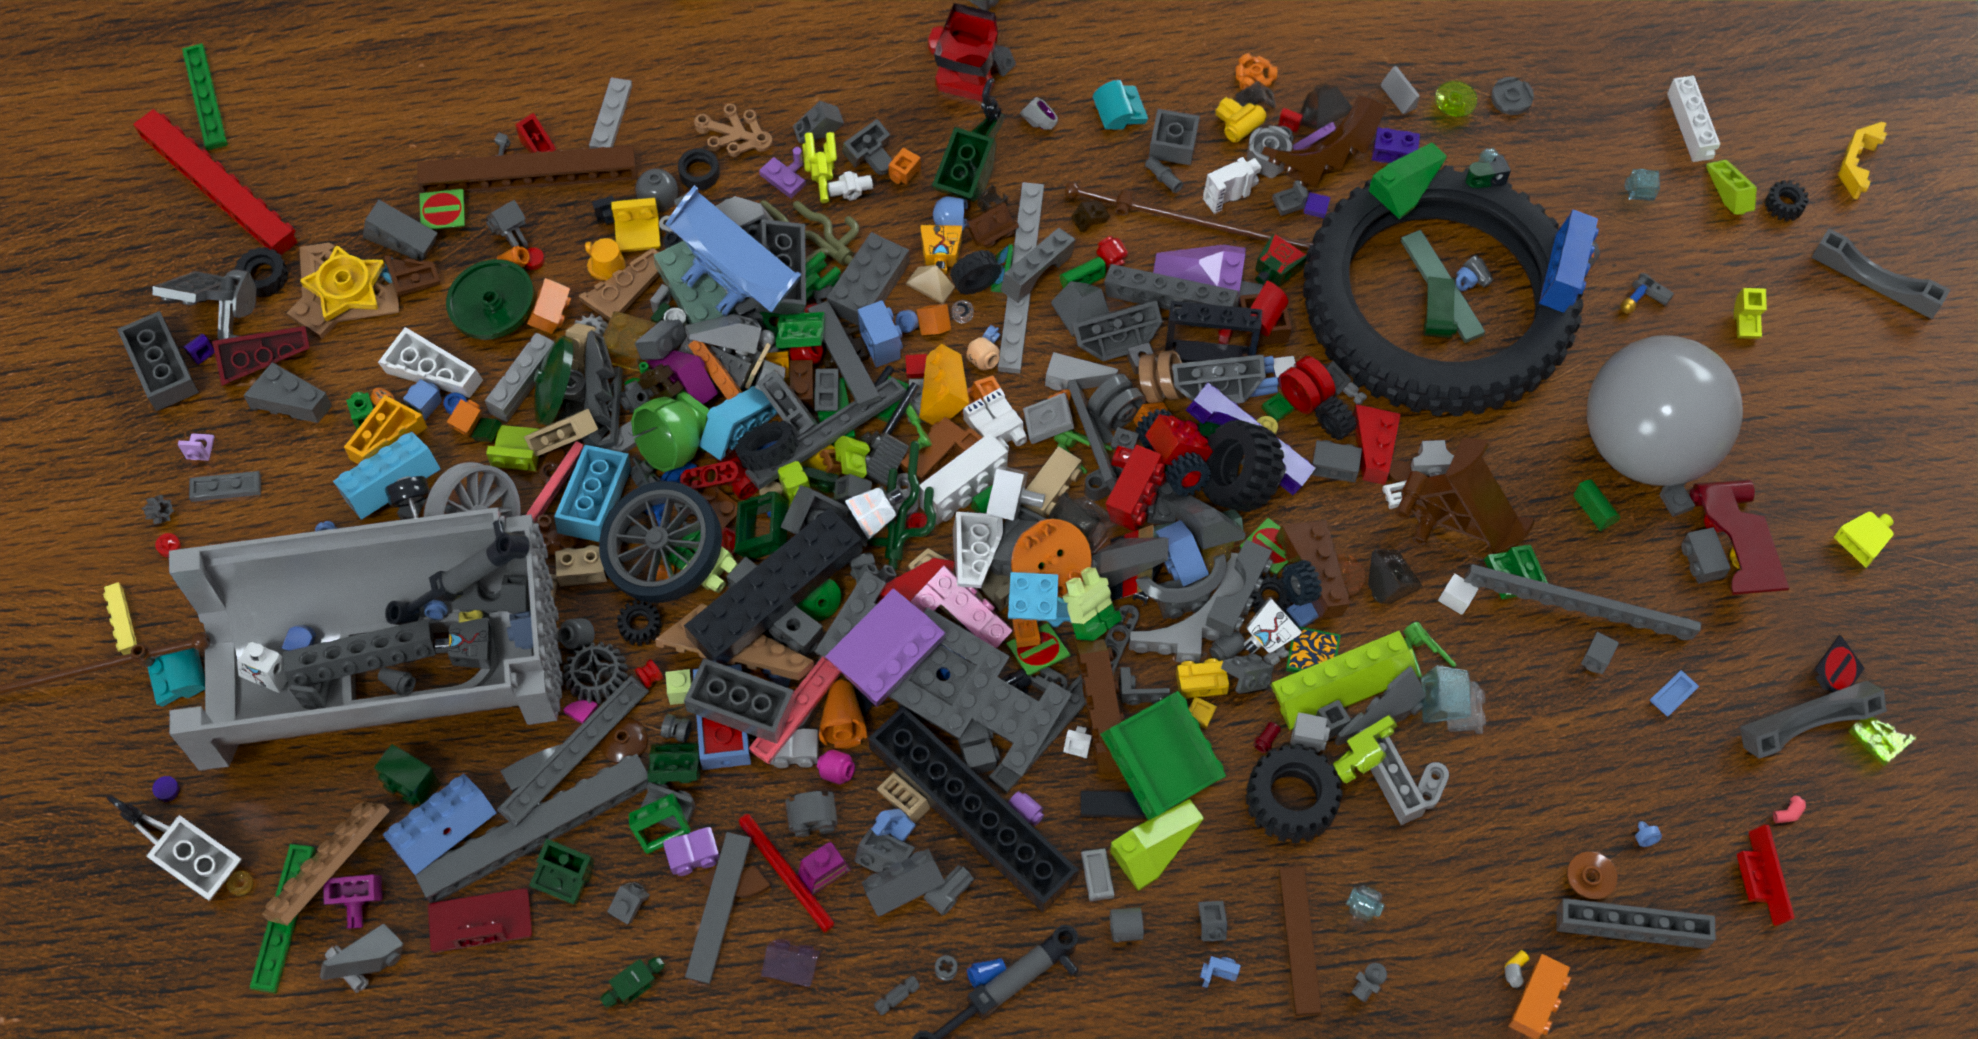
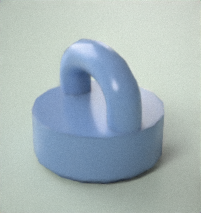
[1456,267,1478,291]
[896,310,919,333]
[1635,821,1662,847]

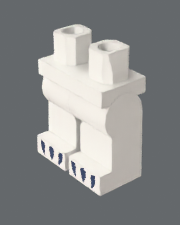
[1203,157,1262,214]
[963,388,1027,451]

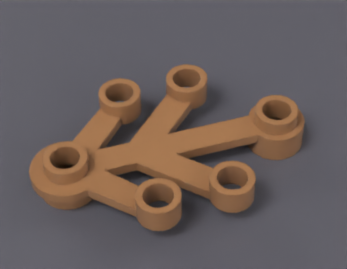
[694,104,772,157]

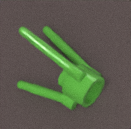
[1054,429,1112,474]
[1403,622,1456,678]

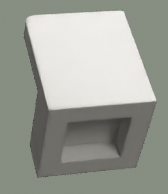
[1438,573,1478,615]

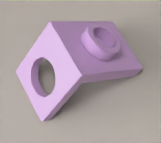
[178,434,215,461]

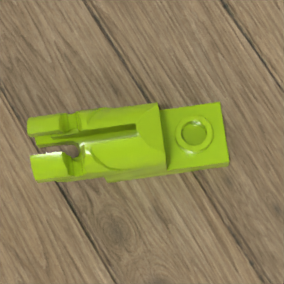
[1333,715,1397,784]

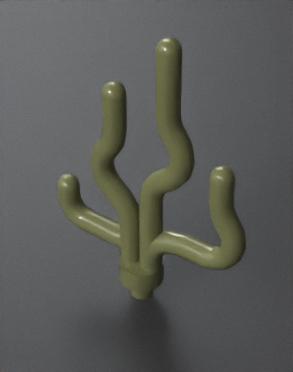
[760,200,859,266]

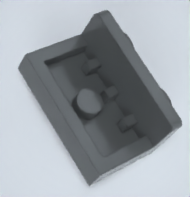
[1221,654,1274,694]

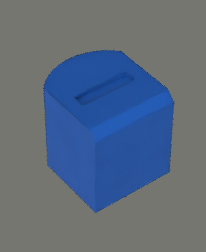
[282,625,316,651]

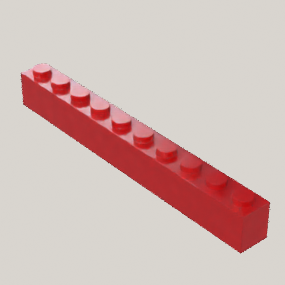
[133,109,298,255]

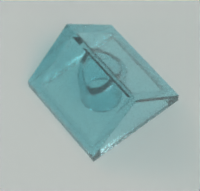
[1421,665,1471,723]

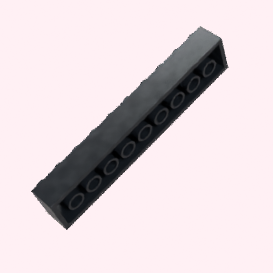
[868,706,1079,912]

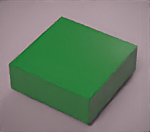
[1261,393,1294,423]

